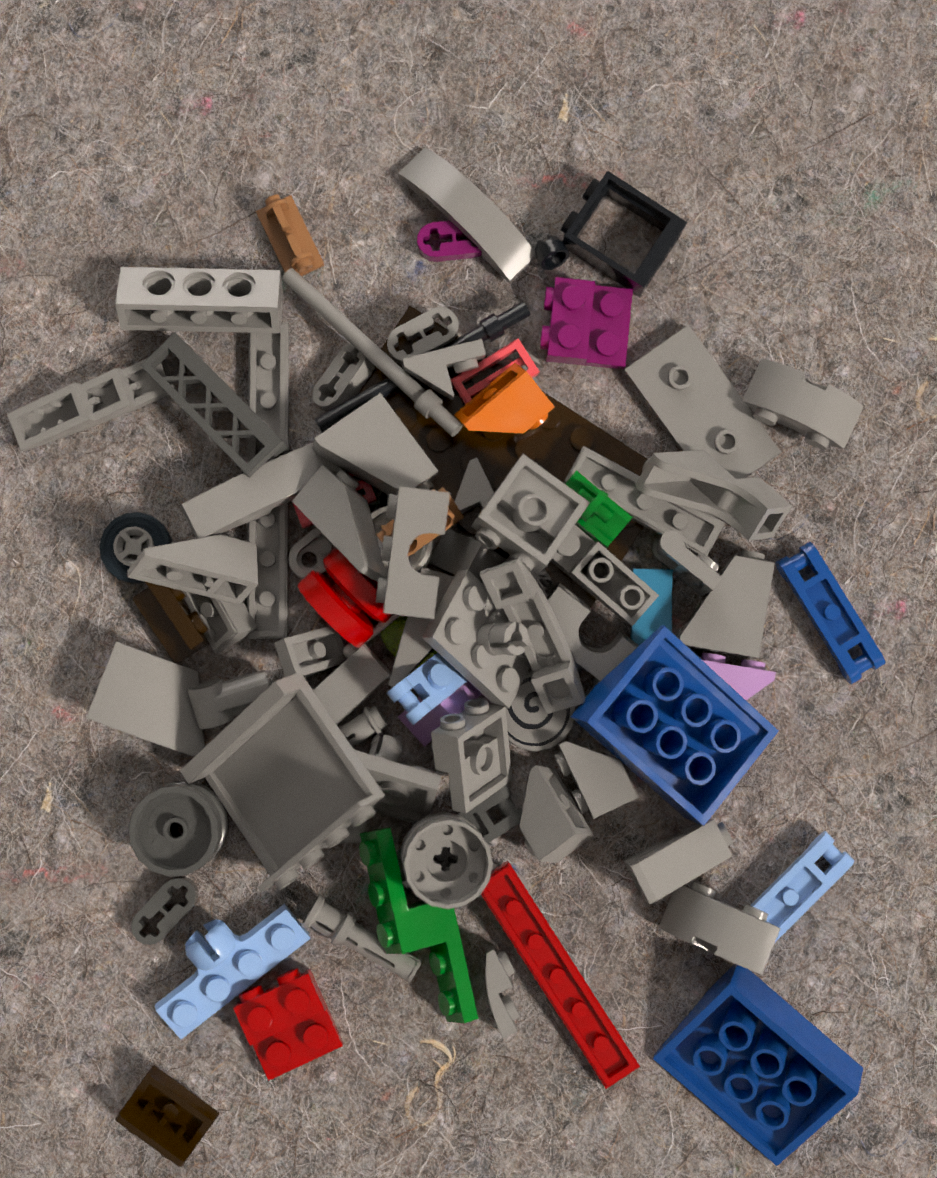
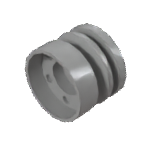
[400,812,493,909]

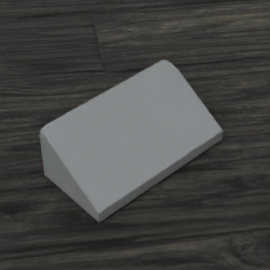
[184,591,257,654]

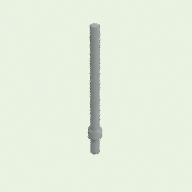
[282,268,463,437]

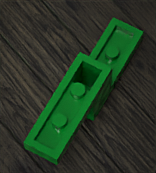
[359,828,478,1023]

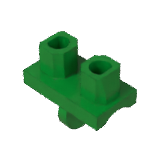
[565,470,633,549]

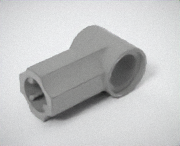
[187,670,269,729]

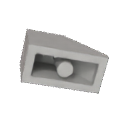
[519,765,594,863]

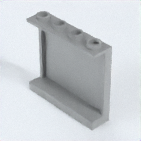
[180,672,385,892]

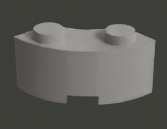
[742,359,864,450]
[658,881,781,975]

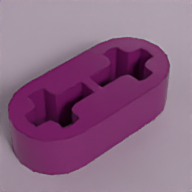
[417,220,482,262]

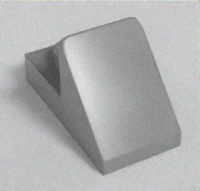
[402,339,486,400]
[455,457,494,517]
[274,626,349,678]

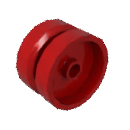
[297,547,394,648]

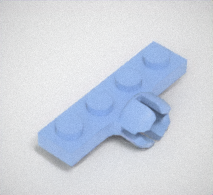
[155,903,311,1039]

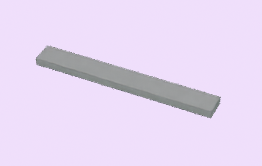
[247,322,289,640]

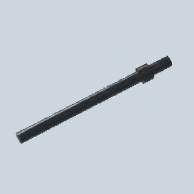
[314,302,531,432]

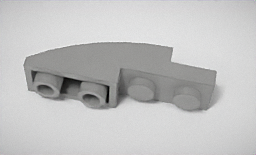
[550,525,659,626]

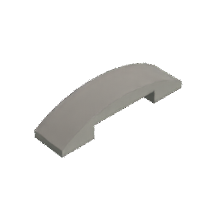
[398,147,536,283]
[480,558,585,714]

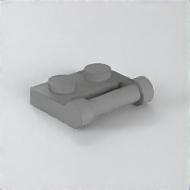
[651,530,723,597]

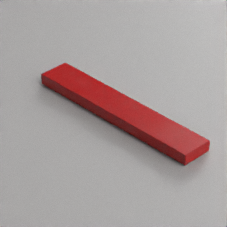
[481,861,640,1089]

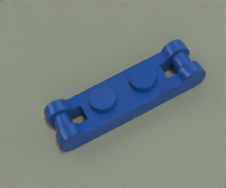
[775,542,886,685]

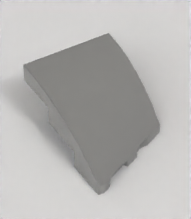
[86,641,205,757]

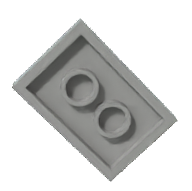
[422,570,531,708]
[354,734,441,823]

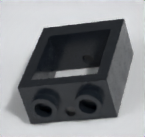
[560,170,688,297]

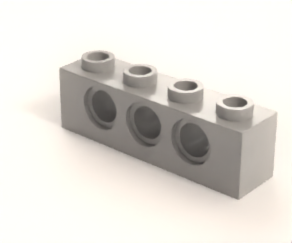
[115,267,283,333]

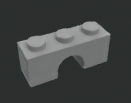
[376,486,450,619]
[547,582,639,686]

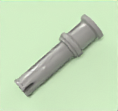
[301,894,422,983]

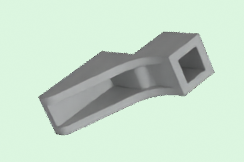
[635,450,792,541]

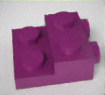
[540,277,633,370]

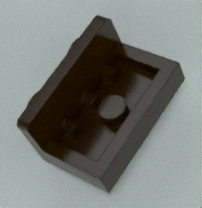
[133,582,209,664]
[115,1065,220,1167]

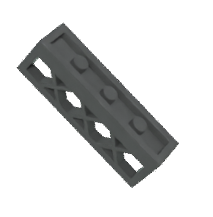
[140,332,291,477]

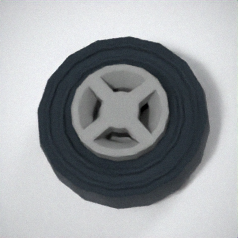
[99,512,172,584]

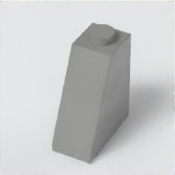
[312,393,438,495]
[676,551,775,660]
[623,818,733,904]

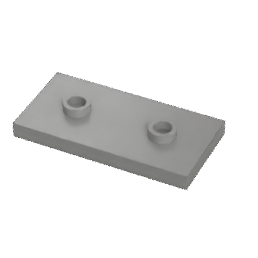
[623,325,781,479]

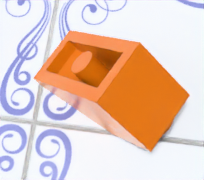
[454,363,555,434]

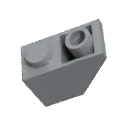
[554,741,638,819]

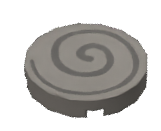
[506,671,575,751]

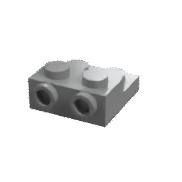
[471,454,590,575]
[431,698,513,813]

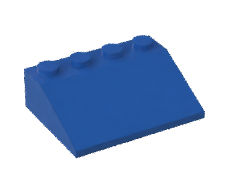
[571,625,779,826]
[652,964,863,1166]

